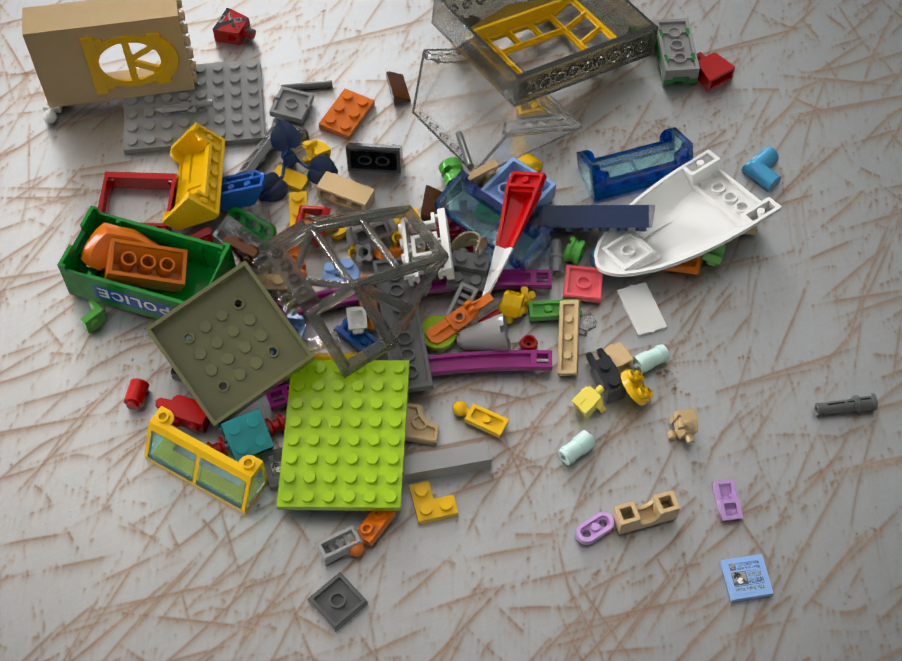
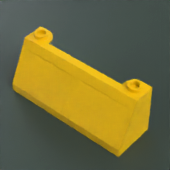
[162,122,225,230]

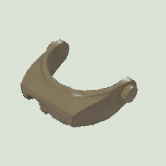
[451,231,488,255]

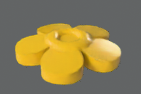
[519,286,536,306]

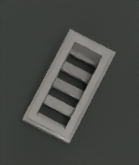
[445,281,479,320]
[316,525,363,565]

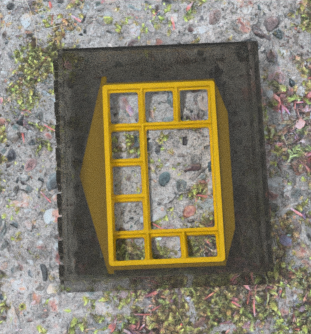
[431,0,659,107]

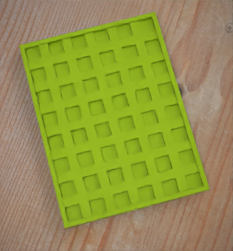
[276,360,410,511]

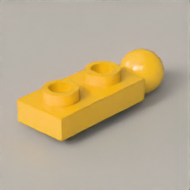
[452,401,509,438]

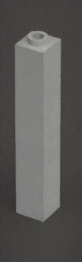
[403,442,492,484]

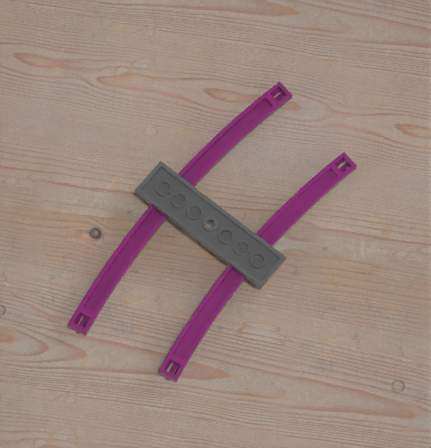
[266,257,552,411]

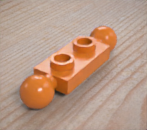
[349,511,396,557]

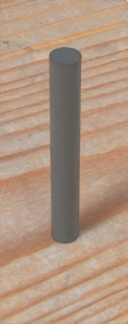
[281,80,333,90]
[455,131,474,170]

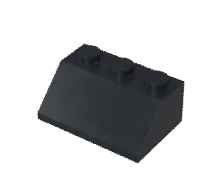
[346,143,403,173]

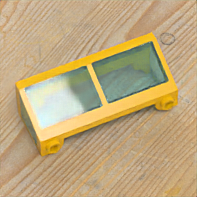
[144,406,269,515]

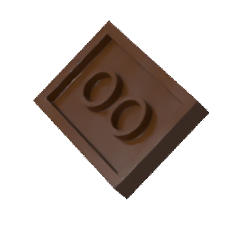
[223,234,273,274]

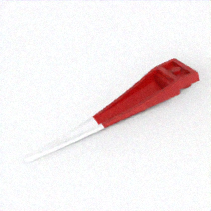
[482,171,547,296]

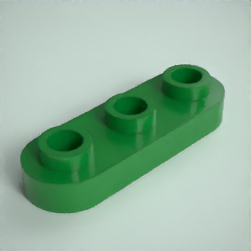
[227,207,277,241]

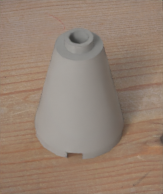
[457,313,511,351]

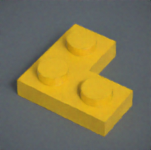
[409,481,459,525]

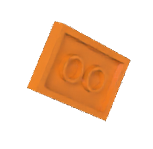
[319,88,375,140]

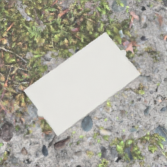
[617,282,667,337]

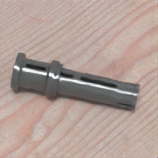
[814,393,878,416]

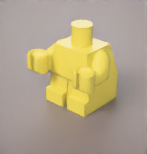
[572,385,606,418]

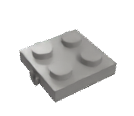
[269,86,314,124]

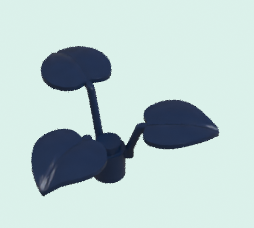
[259,118,338,202]

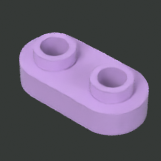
[576,512,614,545]

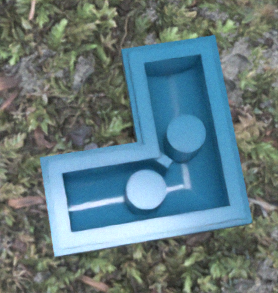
[741,146,781,191]

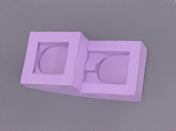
[712,479,743,521]

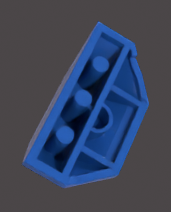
[220,170,267,212]

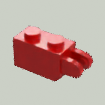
[155,394,211,434]

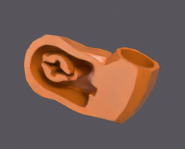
[81,223,159,271]

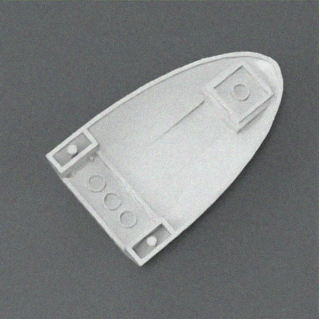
[594,149,782,277]

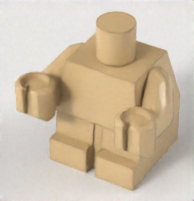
[667,408,698,444]

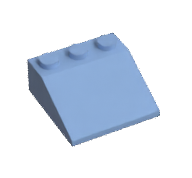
[479,157,556,215]

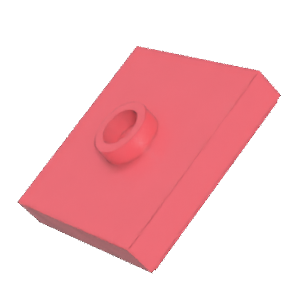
[563,265,603,303]

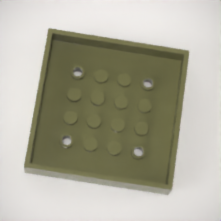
[145,261,315,429]

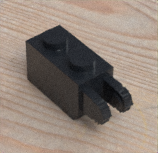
[586,347,626,405]

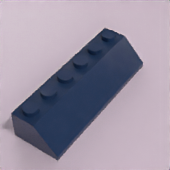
[539,205,655,232]

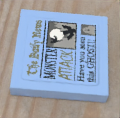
[720,554,774,602]

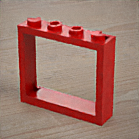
[98,171,178,231]

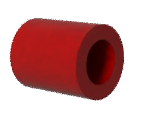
[124,378,150,410]

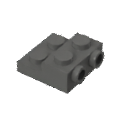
[446,248,491,295]

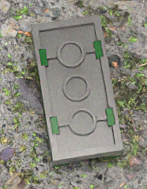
[654,18,700,85]

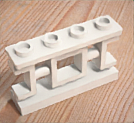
[398,208,455,286]

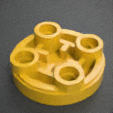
[621,369,654,406]

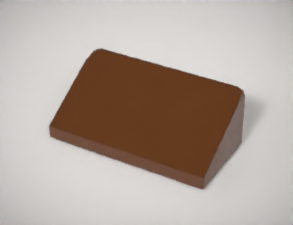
[386,71,411,105]
[421,185,444,221]

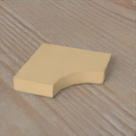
[406,403,439,446]

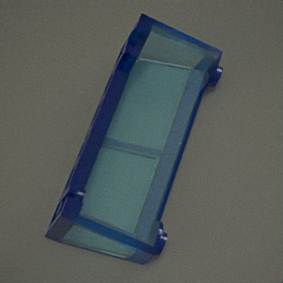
[576,127,693,201]
[434,170,551,271]

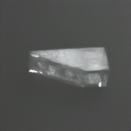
[212,214,272,258]

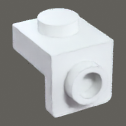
[346,306,368,334]

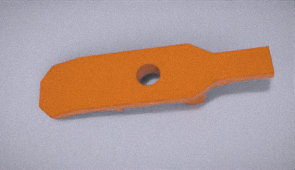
[426,292,494,344]

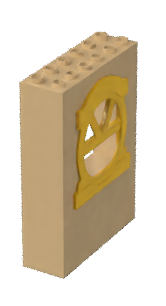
[22,0,198,108]

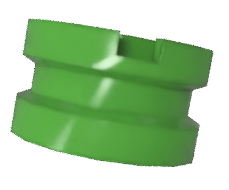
[563,236,587,266]

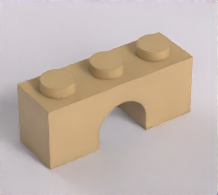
[612,490,680,535]

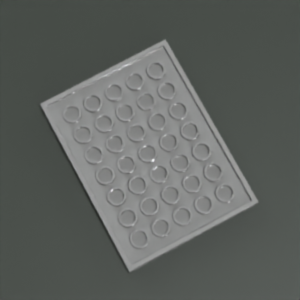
[123,59,265,155]

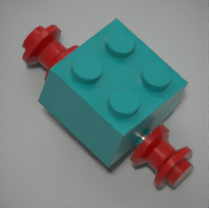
[206,409,286,462]

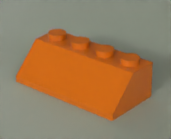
[104,238,188,293]

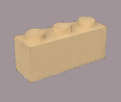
[316,171,375,213]

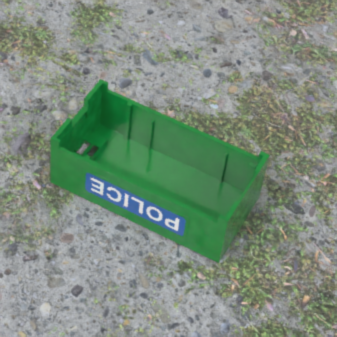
[57,205,236,319]

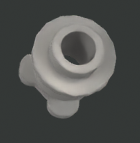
[355,242,377,262]

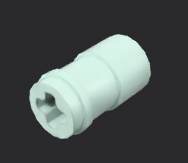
[633,344,670,374]
[558,430,596,466]

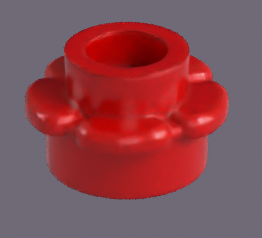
[519,335,538,350]

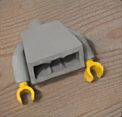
[346,208,403,260]

